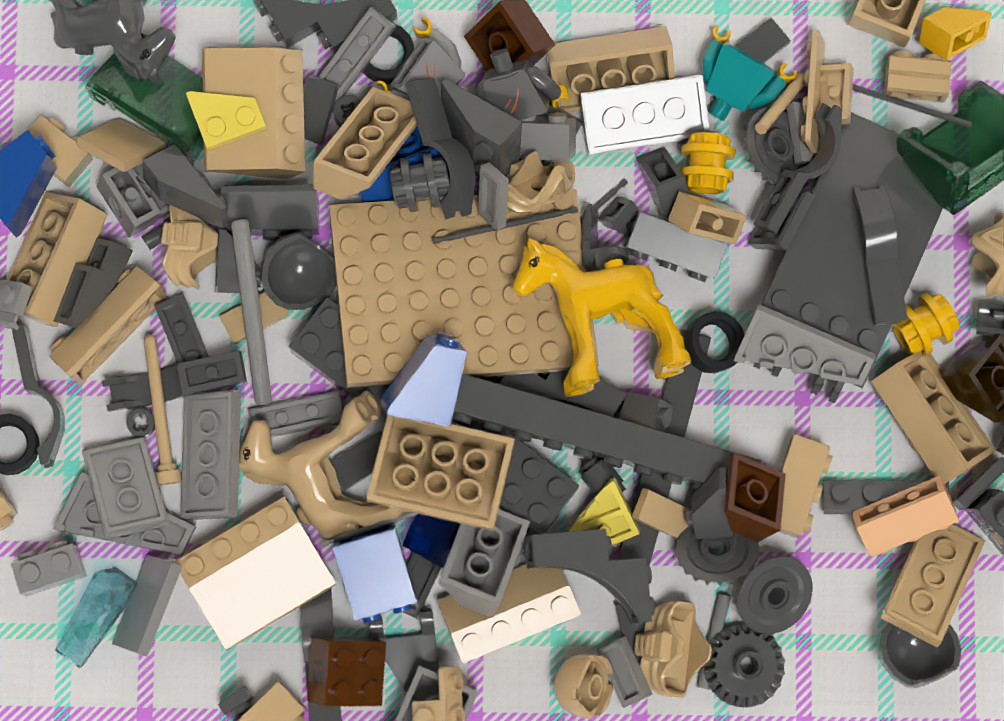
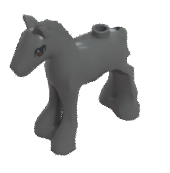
[49,0,176,85]

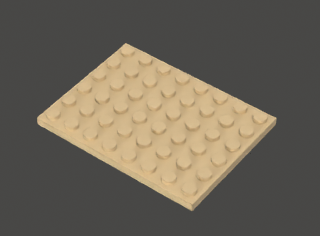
[329,189,599,387]

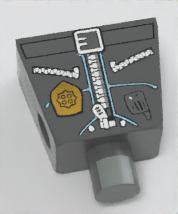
[964,489,1004,555]

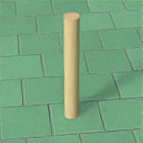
[755,73,806,134]

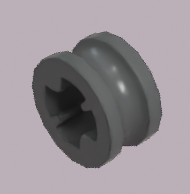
[126,408,155,438]

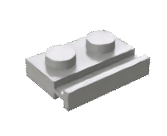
[0,279,33,330]

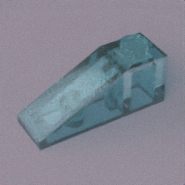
[55,565,138,668]

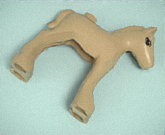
[239,391,411,540]

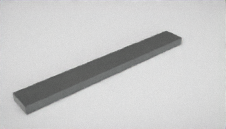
[618,329,711,565]

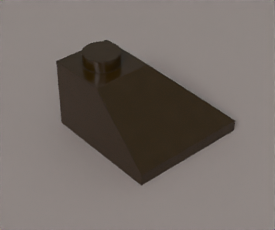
[941,334,1004,423]

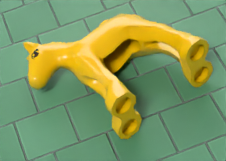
[513,238,691,397]

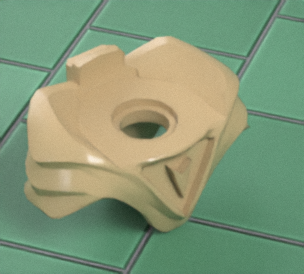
[506,151,575,213]
[161,205,218,290]
[971,212,1004,296]
[634,601,712,698]

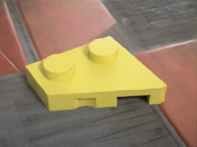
[186,91,266,151]
[569,477,640,545]

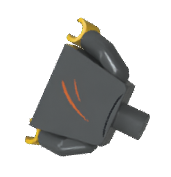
[475,49,570,120]

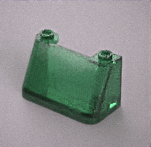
[85,33,204,164]
[896,80,1004,215]

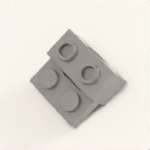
[96,163,169,238]

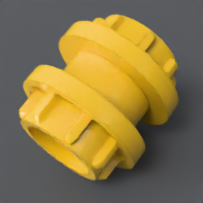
[680,132,736,194]
[892,293,959,356]

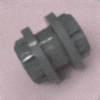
[389,152,450,212]

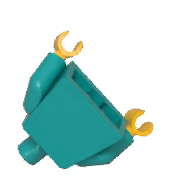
[702,26,797,121]

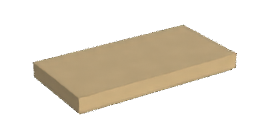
[880,524,986,647]

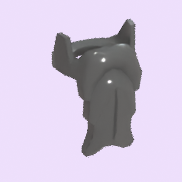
[581,204,629,272]

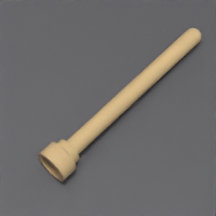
[144,335,182,486]

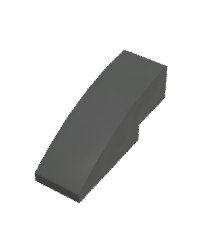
[53,238,133,328]

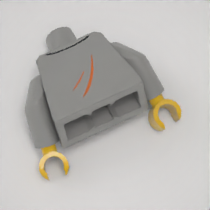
[375,17,465,100]

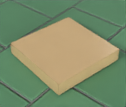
[77,118,167,172]

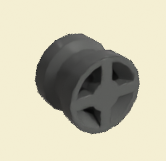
[333,95,361,127]

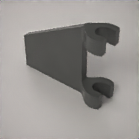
[370,610,439,693]

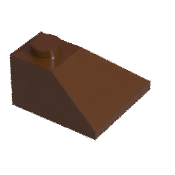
[724,452,786,542]

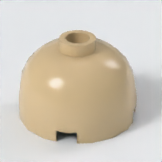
[554,654,613,719]

